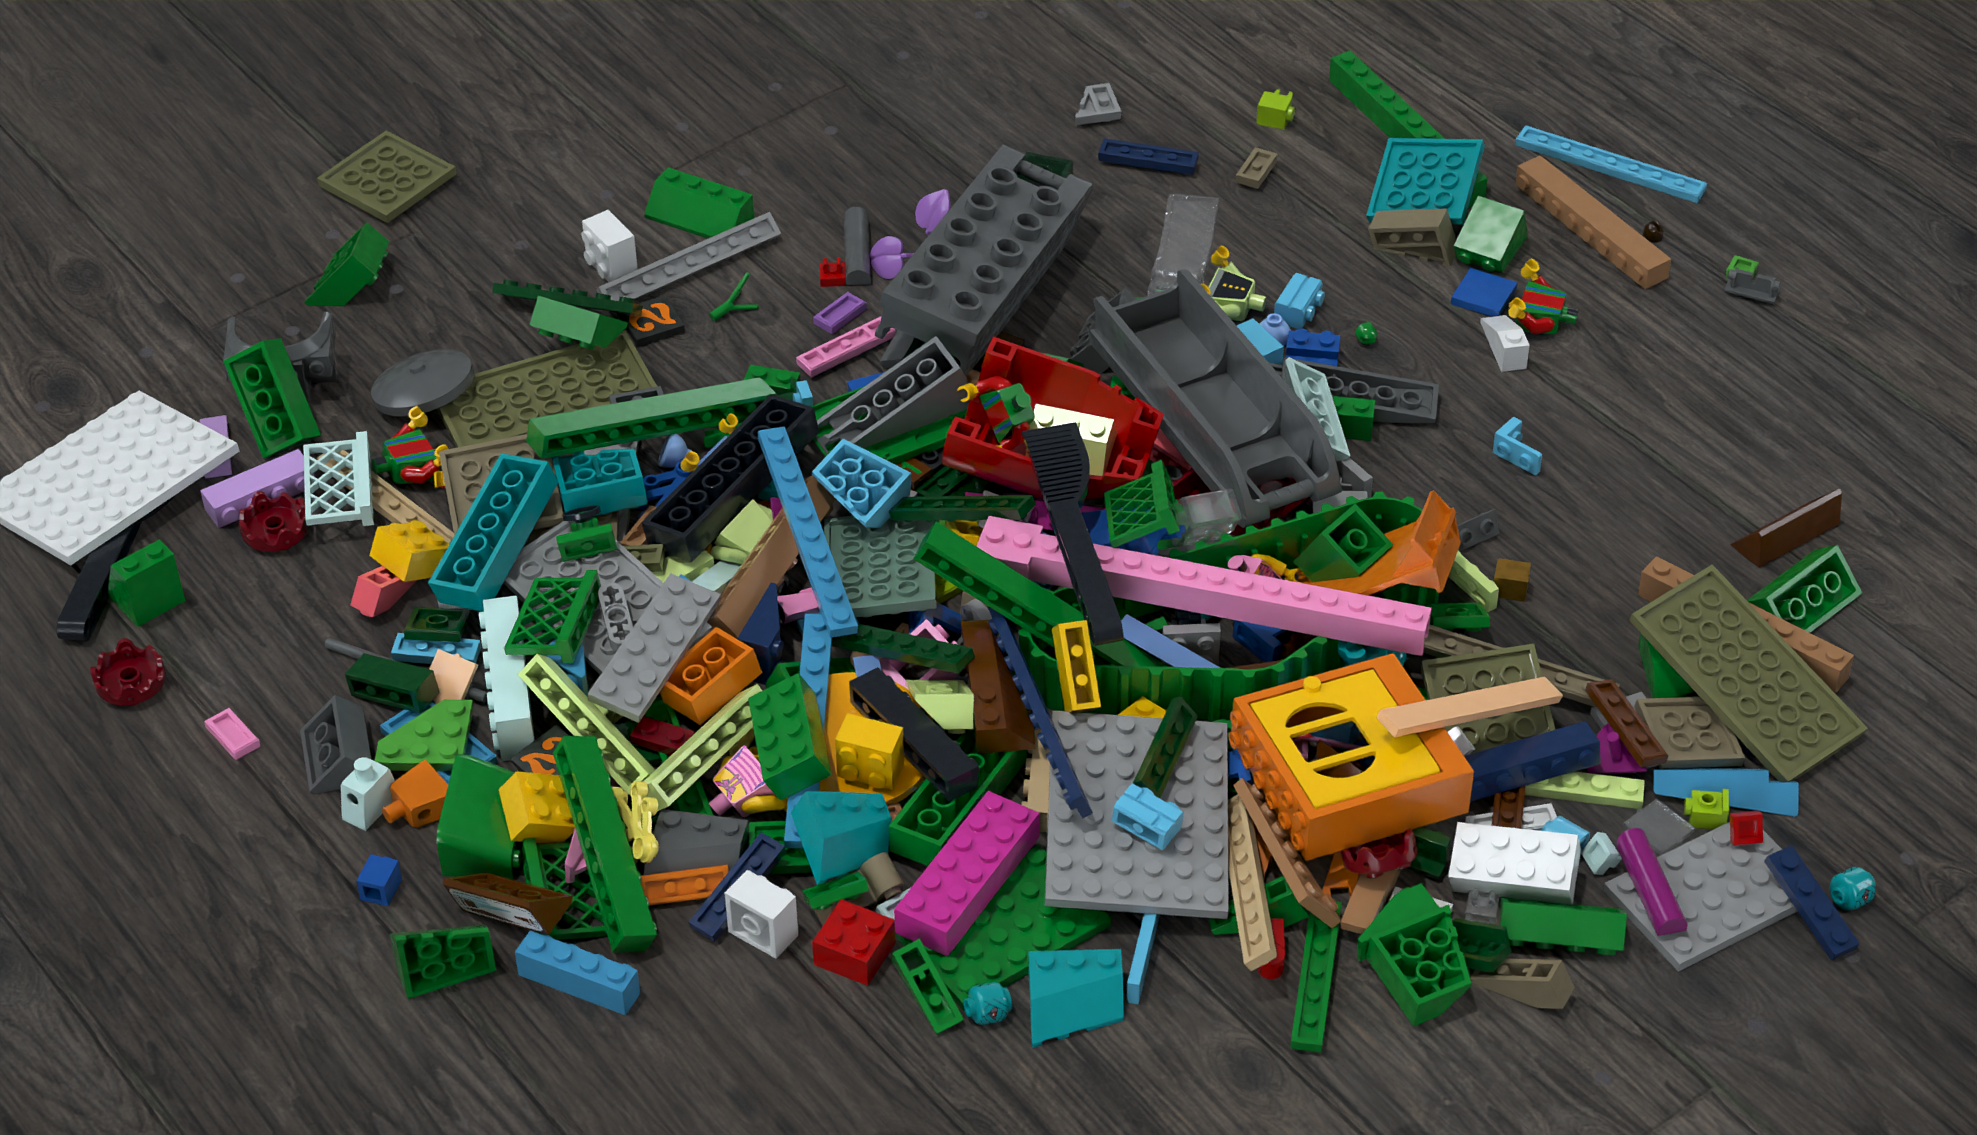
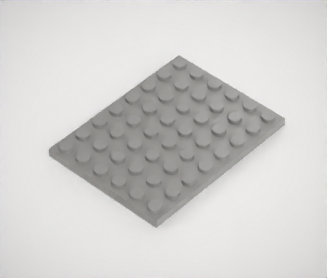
[1045,711,1228,919]

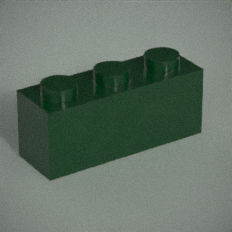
[345,653,439,713]

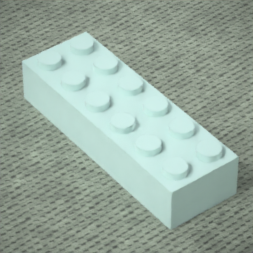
[479,596,535,761]

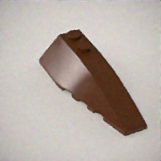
[961,619,1036,754]

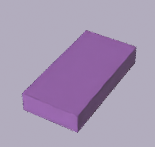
[813,292,867,334]

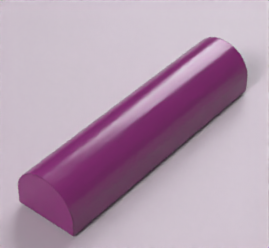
[1616,828,1688,936]

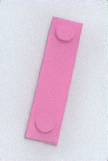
[796,317,896,377]

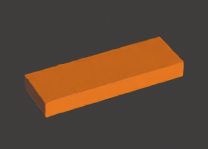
[641,864,729,905]

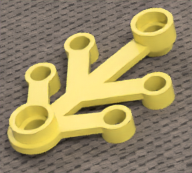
[611,781,659,865]

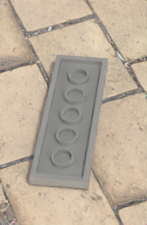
[588,573,721,723]

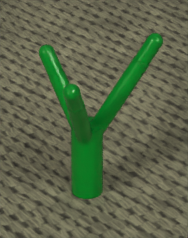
[709,272,759,322]

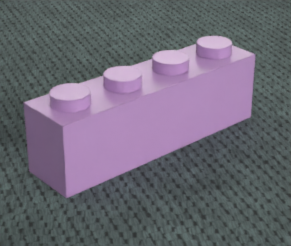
[200,449,314,528]

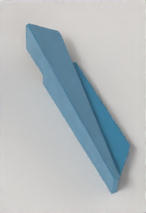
[1654,768,1799,817]

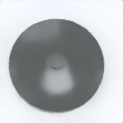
[371,349,474,416]

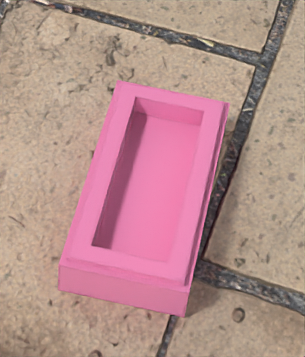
[204,708,260,760]

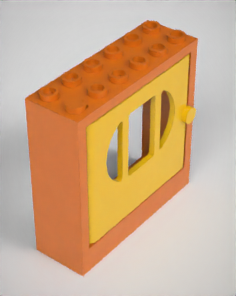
[1229,653,1474,861]

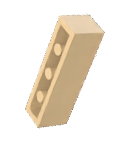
[1022,729,1050,832]

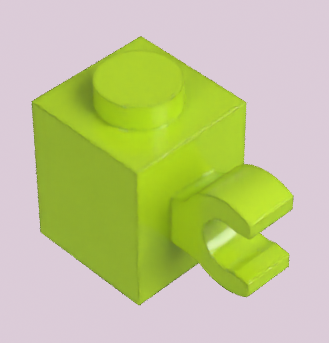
[1257,89,1295,130]

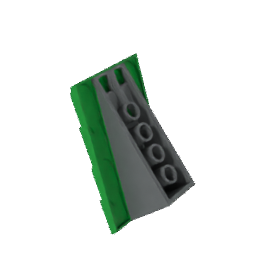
[811,336,970,465]

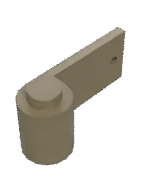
[813,852,904,926]

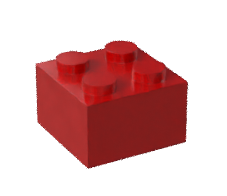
[812,899,896,986]

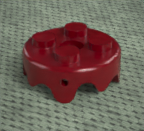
[238,491,309,552]
[90,638,166,706]
[1341,829,1418,878]

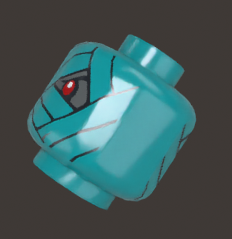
[1830,867,1876,911]
[964,982,1012,1025]

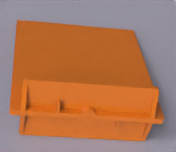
[1297,490,1461,595]

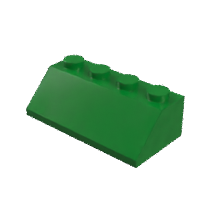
[644,167,754,239]
[223,338,321,459]
[1747,545,1862,633]
[1499,897,1627,955]

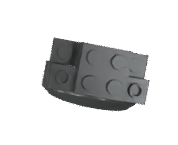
[223,312,338,404]

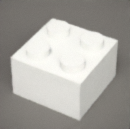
[581,210,638,282]
[725,870,798,959]

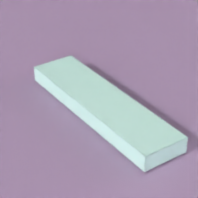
[692,560,741,594]

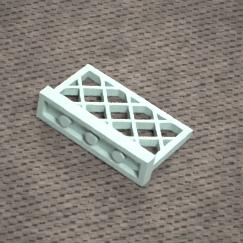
[303,431,374,526]

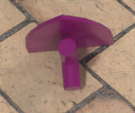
[1587,723,1647,775]

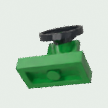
[556,505,617,562]

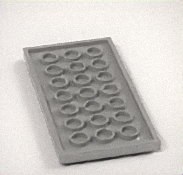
[503,521,713,675]

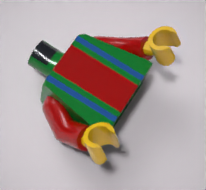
[1508,259,1579,334]
[957,376,1035,451]
[371,406,449,484]

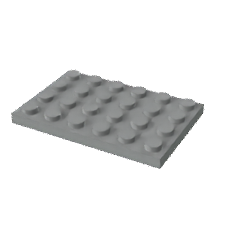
[1603,822,1797,972]

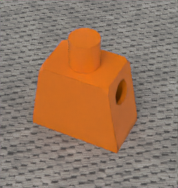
[382,760,448,828]

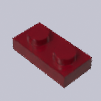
[630,716,695,755]

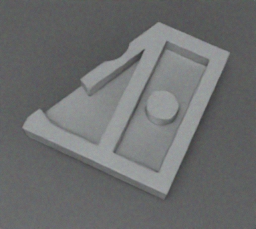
[1075,83,1121,125]

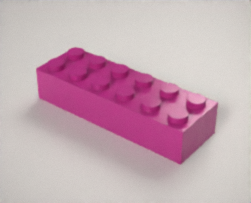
[894,791,1040,956]

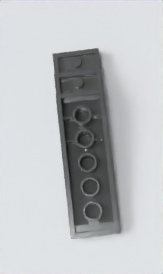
[1268,357,1439,423]

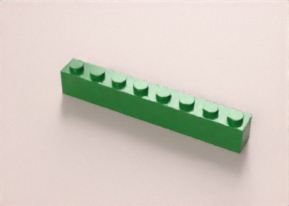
[553,736,657,953]

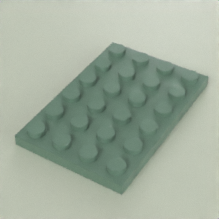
[824,516,937,618]

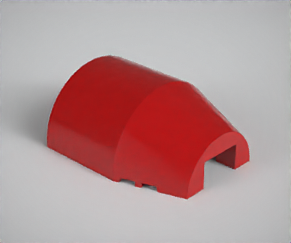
[942,337,1164,500]

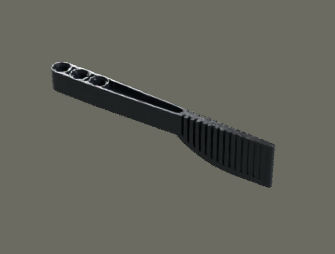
[1022,422,1124,646]
[56,495,176,641]

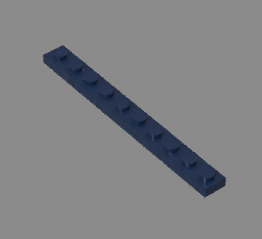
[988,607,1093,819]

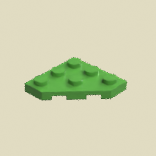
[375,699,474,771]

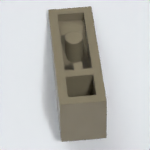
[1470,958,1575,1009]

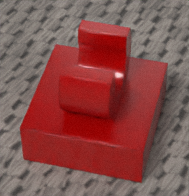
[820,257,846,287]
[1730,811,1763,845]

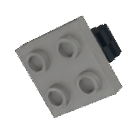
[1161,609,1221,667]

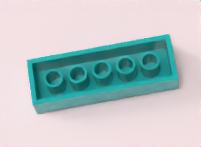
[428,453,558,612]

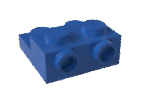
[1286,328,1340,366]

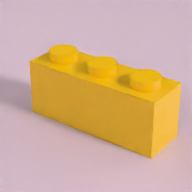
[1052,620,1101,713]

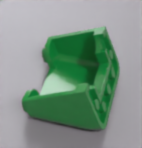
[437,754,522,880]

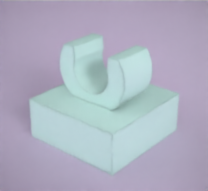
[1581,832,1622,875]

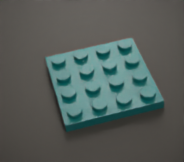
[1366,138,1485,225]

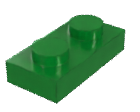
[744,365,801,395]
[802,872,869,910]

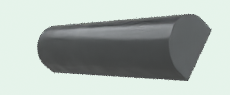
[844,207,871,285]

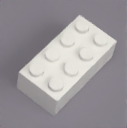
[1448,822,1581,905]

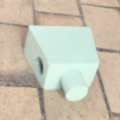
[341,758,395,831]

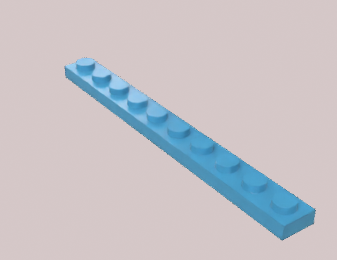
[758,427,858,638]
[784,614,832,848]

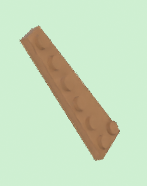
[1233,778,1341,928]

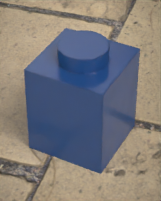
[357,855,402,906]

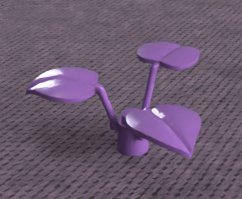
[870,189,950,279]

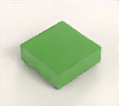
[1725,255,1759,278]

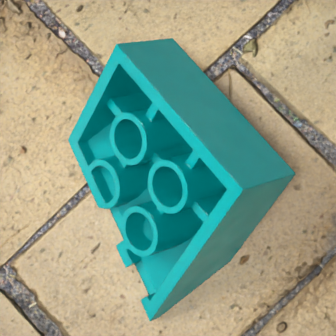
[552,449,648,516]
[791,791,891,885]
[1029,949,1124,1048]

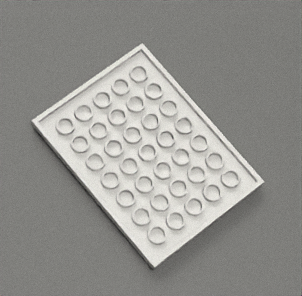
[0,391,239,565]

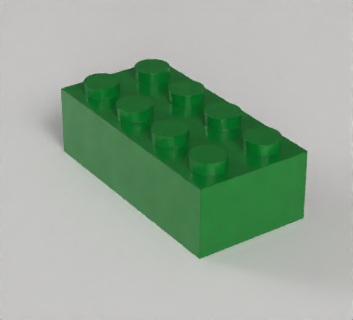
[748,673,832,801]

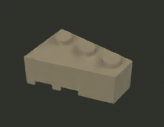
[1368,209,1456,267]

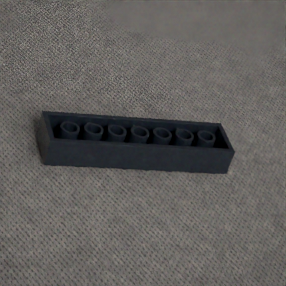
[642,394,819,562]

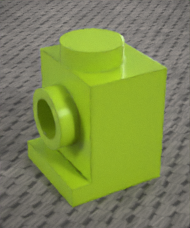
[1684,789,1729,830]

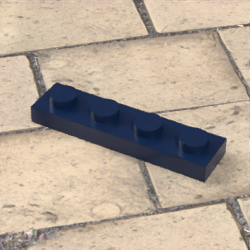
[1098,138,1199,175]
[688,832,786,942]
[1764,845,1860,960]

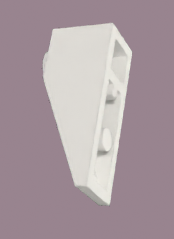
[1480,315,1529,372]

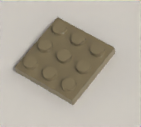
[1634,697,1745,769]

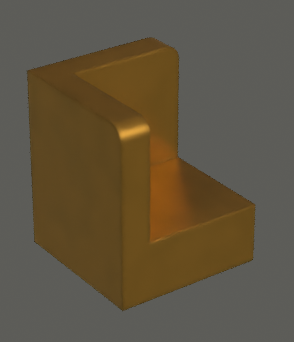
[1494,558,1531,602]

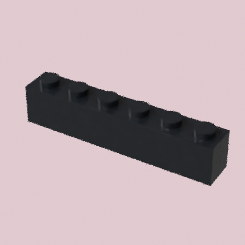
[849,667,980,802]

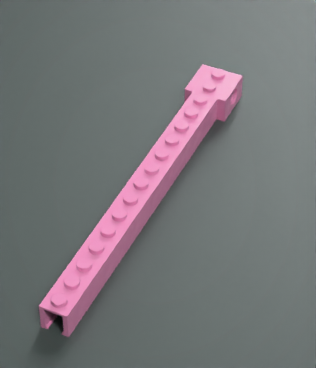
[977,516,1431,656]

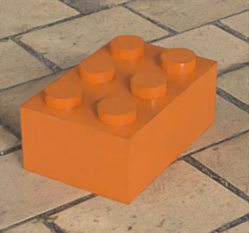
[660,627,762,726]

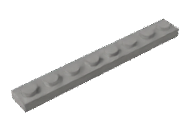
[596,212,781,312]

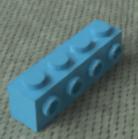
[515,930,640,1015]

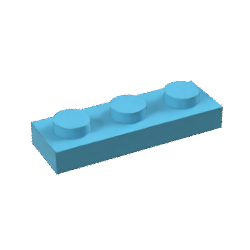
[391,633,481,664]

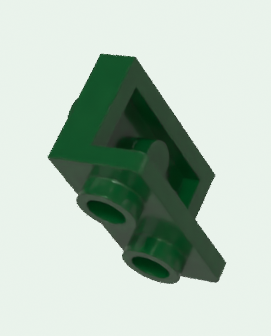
[1401,827,1451,879]
[1452,918,1511,972]

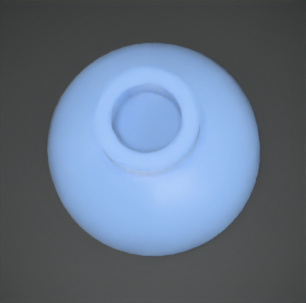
[1260,313,1291,346]
[658,434,692,468]

